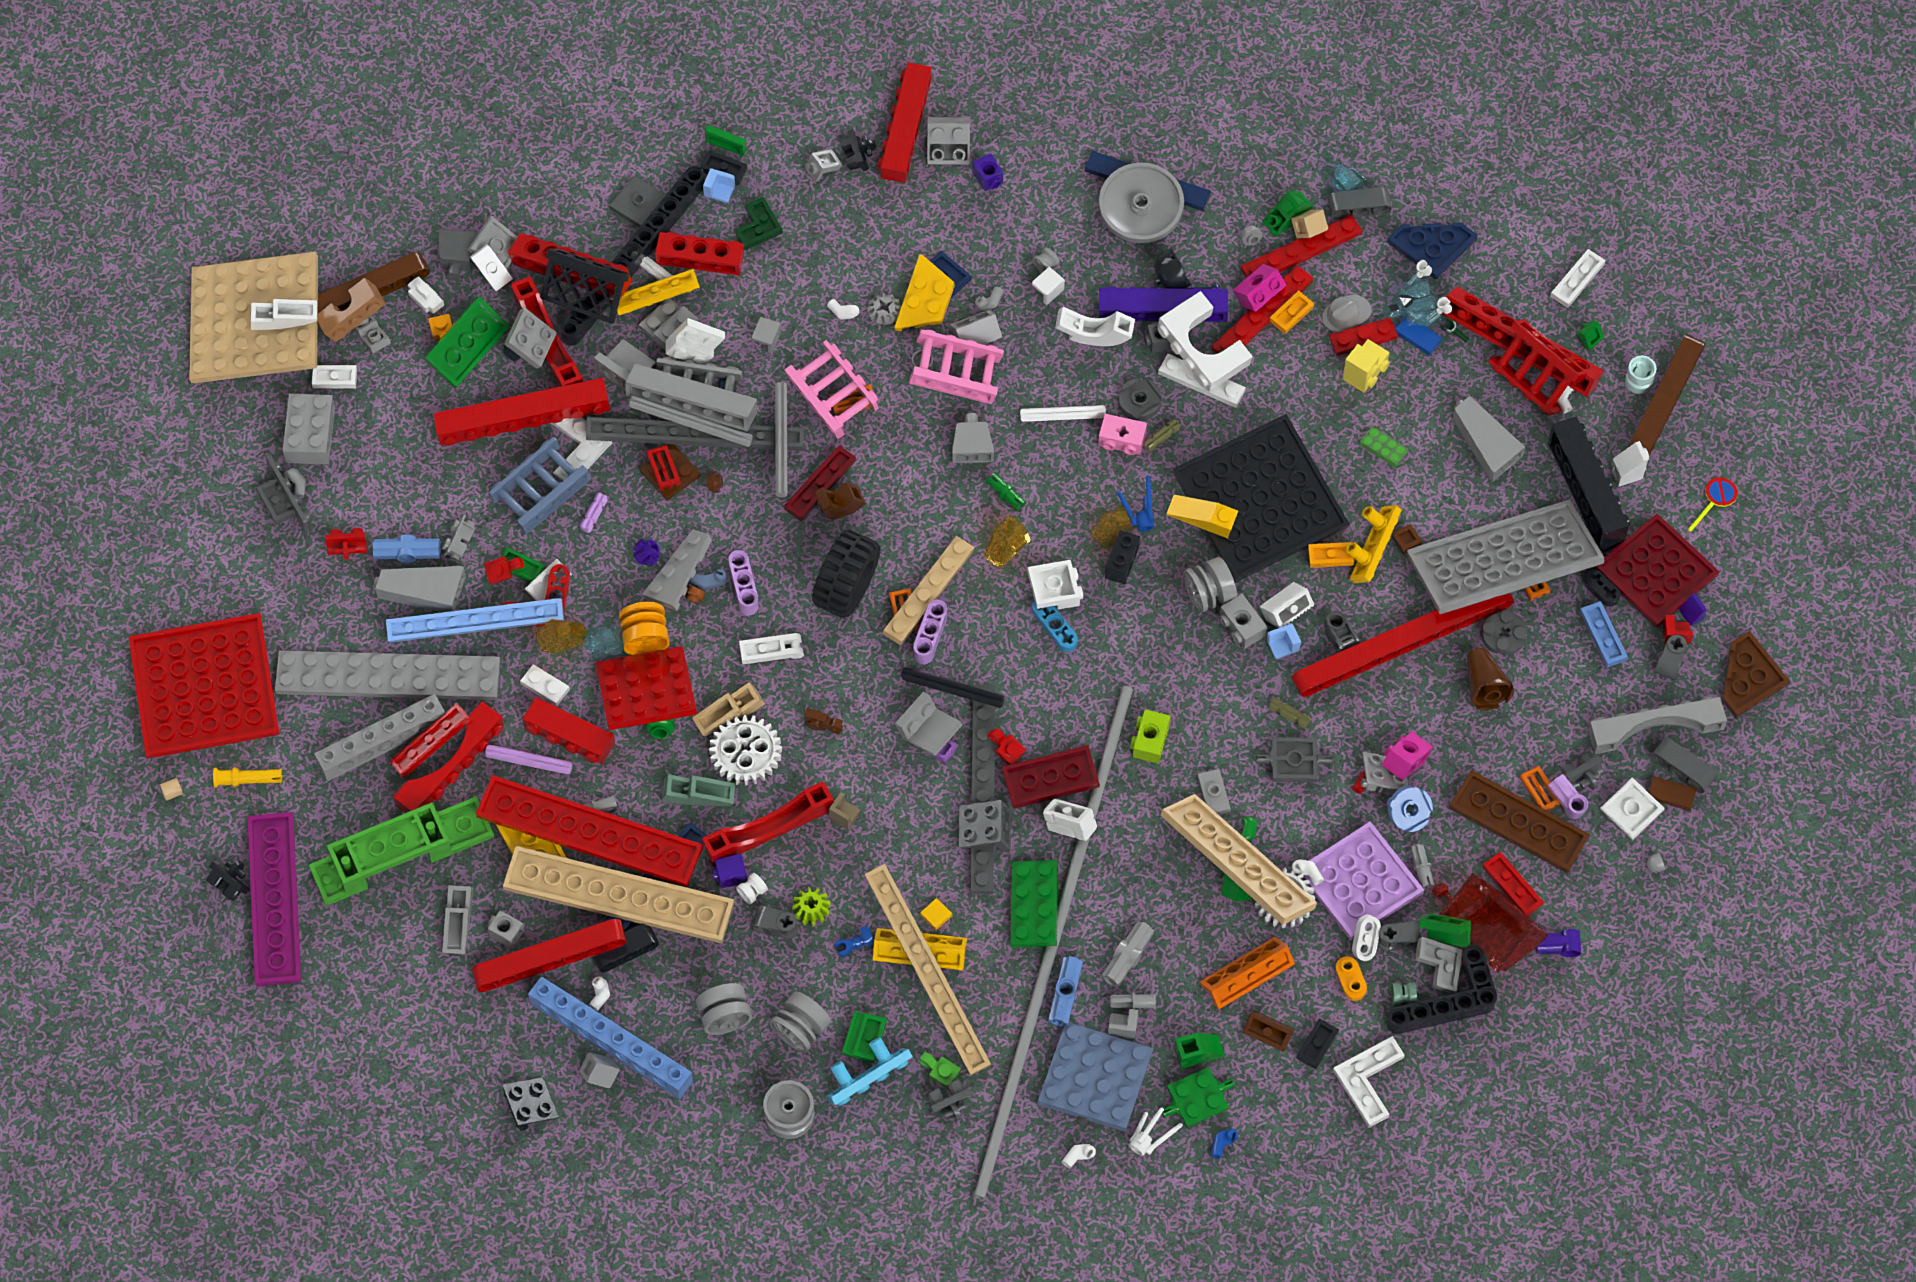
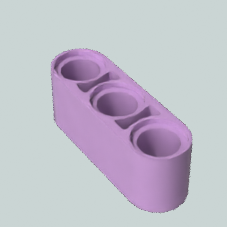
[729,550,758,616]
[913,600,947,664]

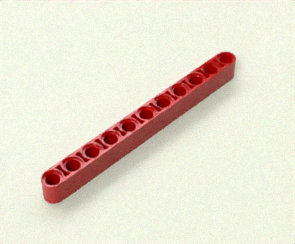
[1291,593,1515,698]

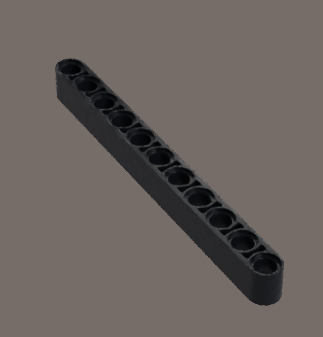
[560,166,705,346]

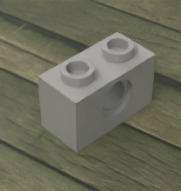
[1219,594,1267,649]

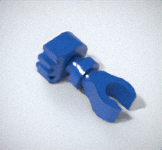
[834,925,874,957]

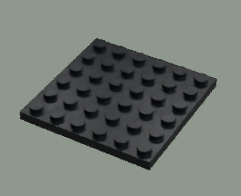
[1172,414,1350,583]

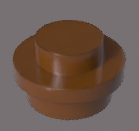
[706,471,723,493]

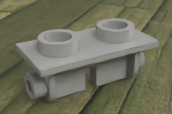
[441,515,475,562]

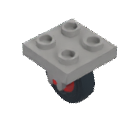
[503,308,557,368]

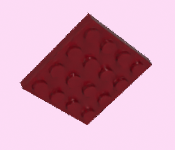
[1594,513,1720,628]

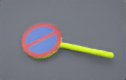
[1688,477,1738,532]

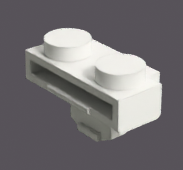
[408,277,444,314]

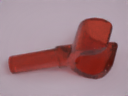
[1432,883,1462,908]

